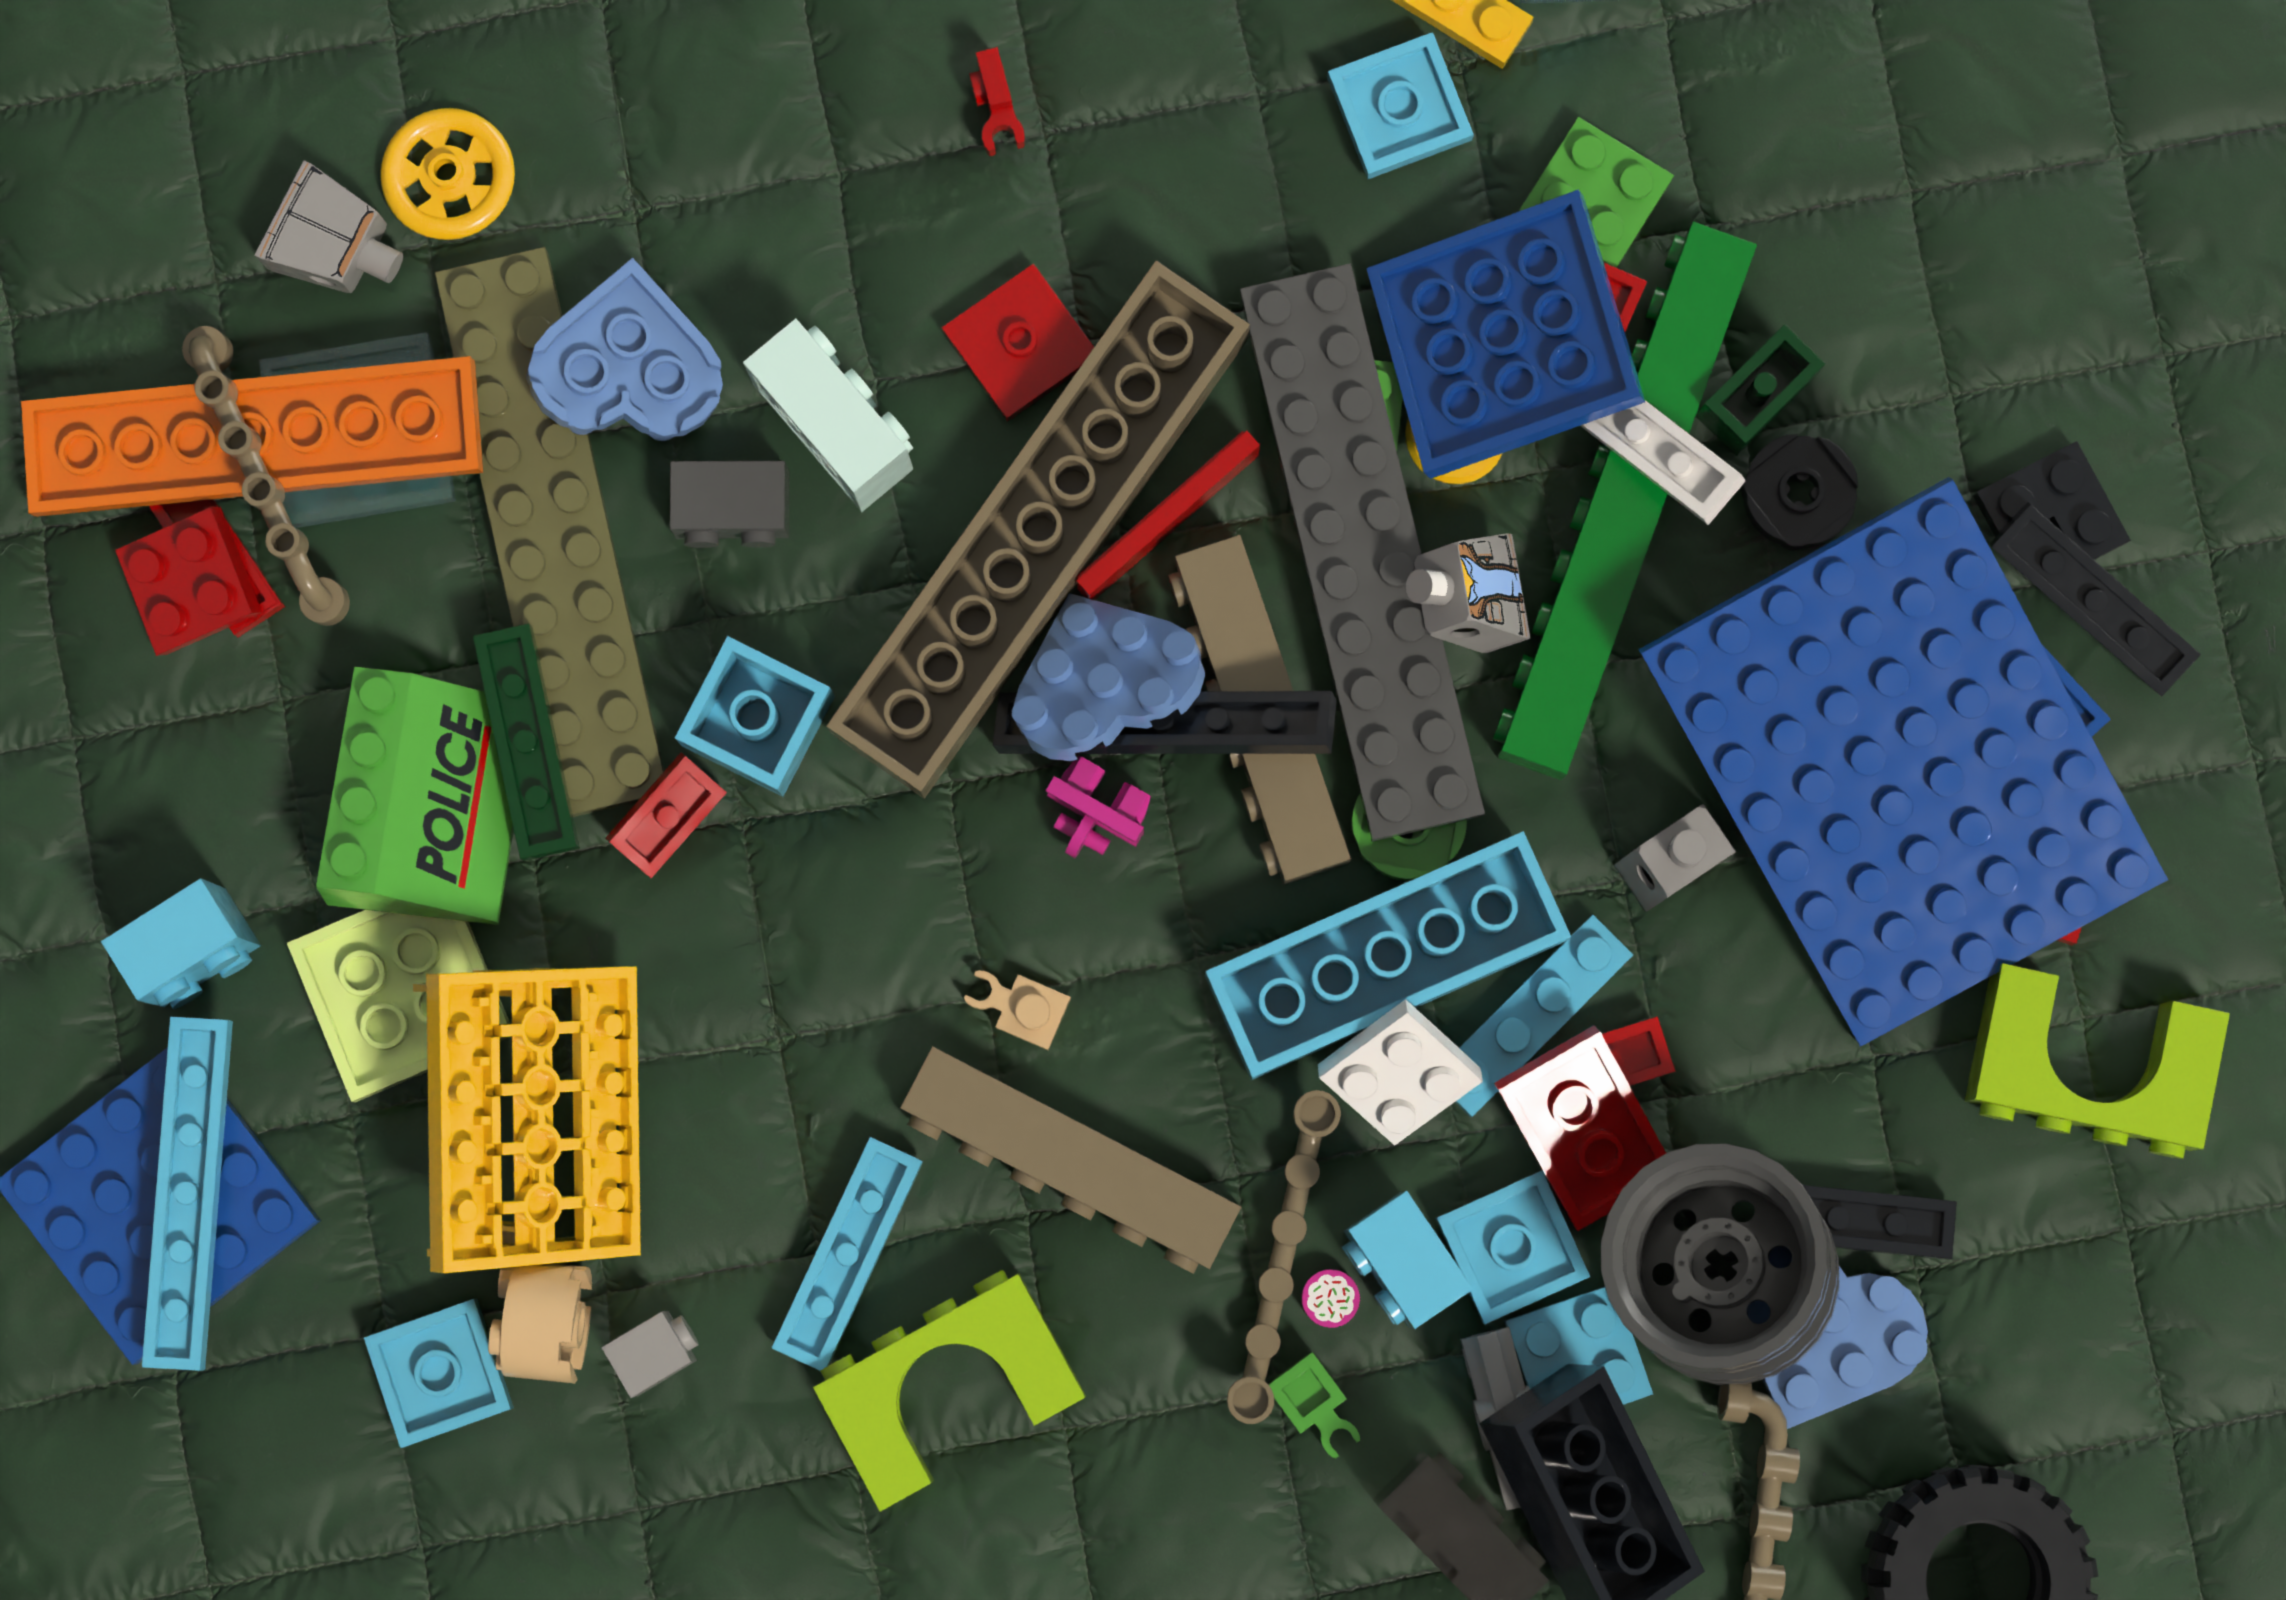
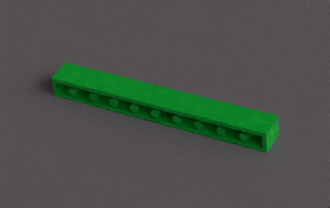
[1492,221,1757,781]

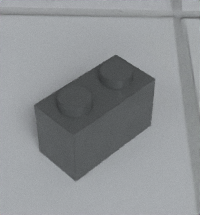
[670,461,790,548]

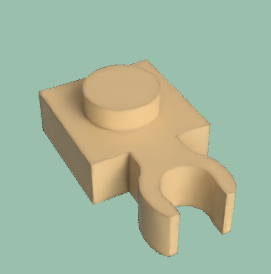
[964,970,1071,1051]

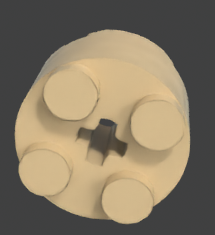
[488,1263,592,1384]

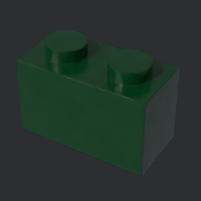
[1696,324,1826,456]

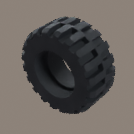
[1861,1465,2098,1600]

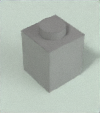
[602,1311,699,1398]

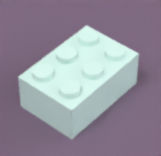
[743,318,913,512]

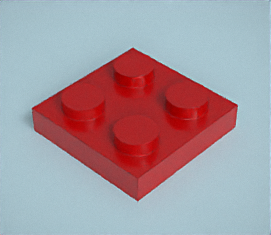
[115,507,262,656]

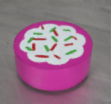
[1301,1269,1360,1328]

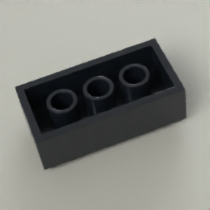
[1479,1364,1705,1600]

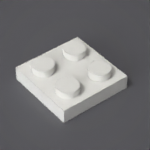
[1318,999,1483,1145]

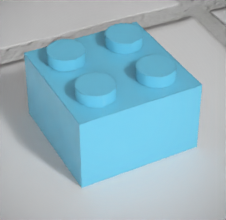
[675,636,835,797]
[101,878,261,1009]
[1342,1191,1473,1329]

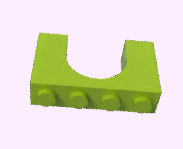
[1965,963,2230,1159]
[813,1270,1086,1512]

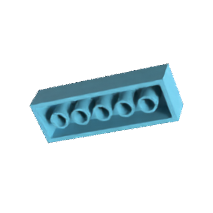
[1205,831,1571,1080]

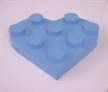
[526,258,723,441]
[1012,593,1205,761]
[1747,1246,1928,1429]

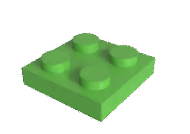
[1519,117,1674,268]

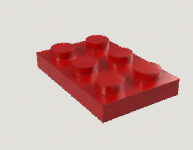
[1494,1025,1666,1231]

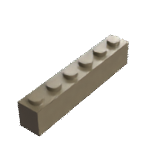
[1168,535,1351,886]
[900,1046,1241,1274]

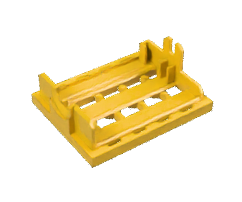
[413,966,641,1273]

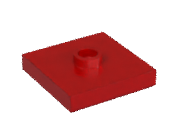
[942,263,1094,422]

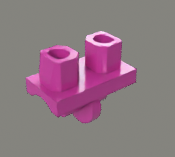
[1045,756,1151,858]

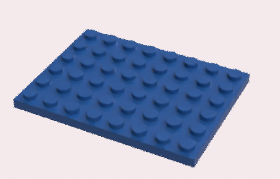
[1638,477,2168,1047]

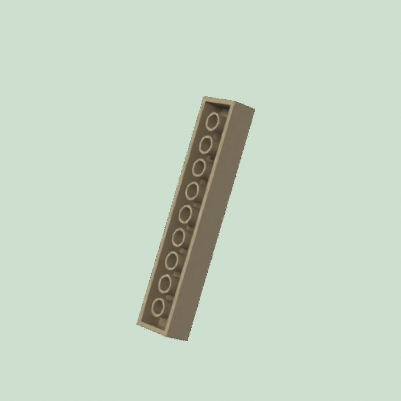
[826,261,1250,799]

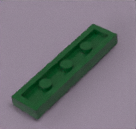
[473,623,580,861]

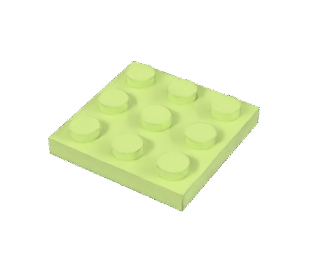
[287,910,511,1103]

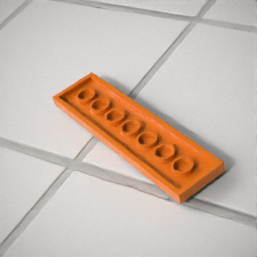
[21,356,483,517]

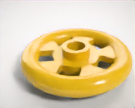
[380,108,515,240]

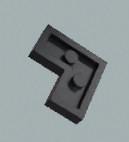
[1973,441,2131,560]

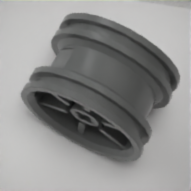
[1601,1143,1840,1385]

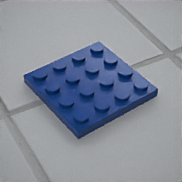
[1366,189,1645,479]
[0,1047,321,1365]

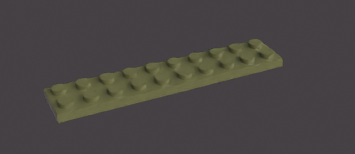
[435,247,665,817]

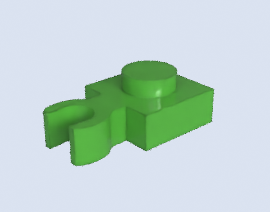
[1268,1351,1360,1458]

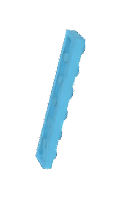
[142,1017,233,1371]

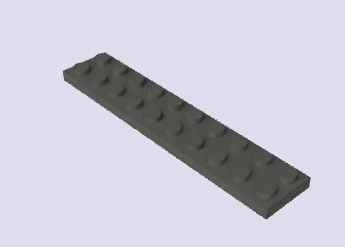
[1240,263,1485,842]

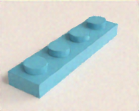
[1455,915,1633,1118]
[772,1137,924,1371]

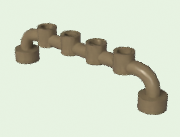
[182,326,350,626]
[1227,1090,1341,1424]
[1717,1383,1800,1600]

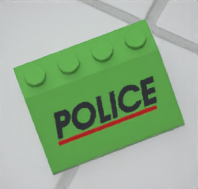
[316,667,514,925]

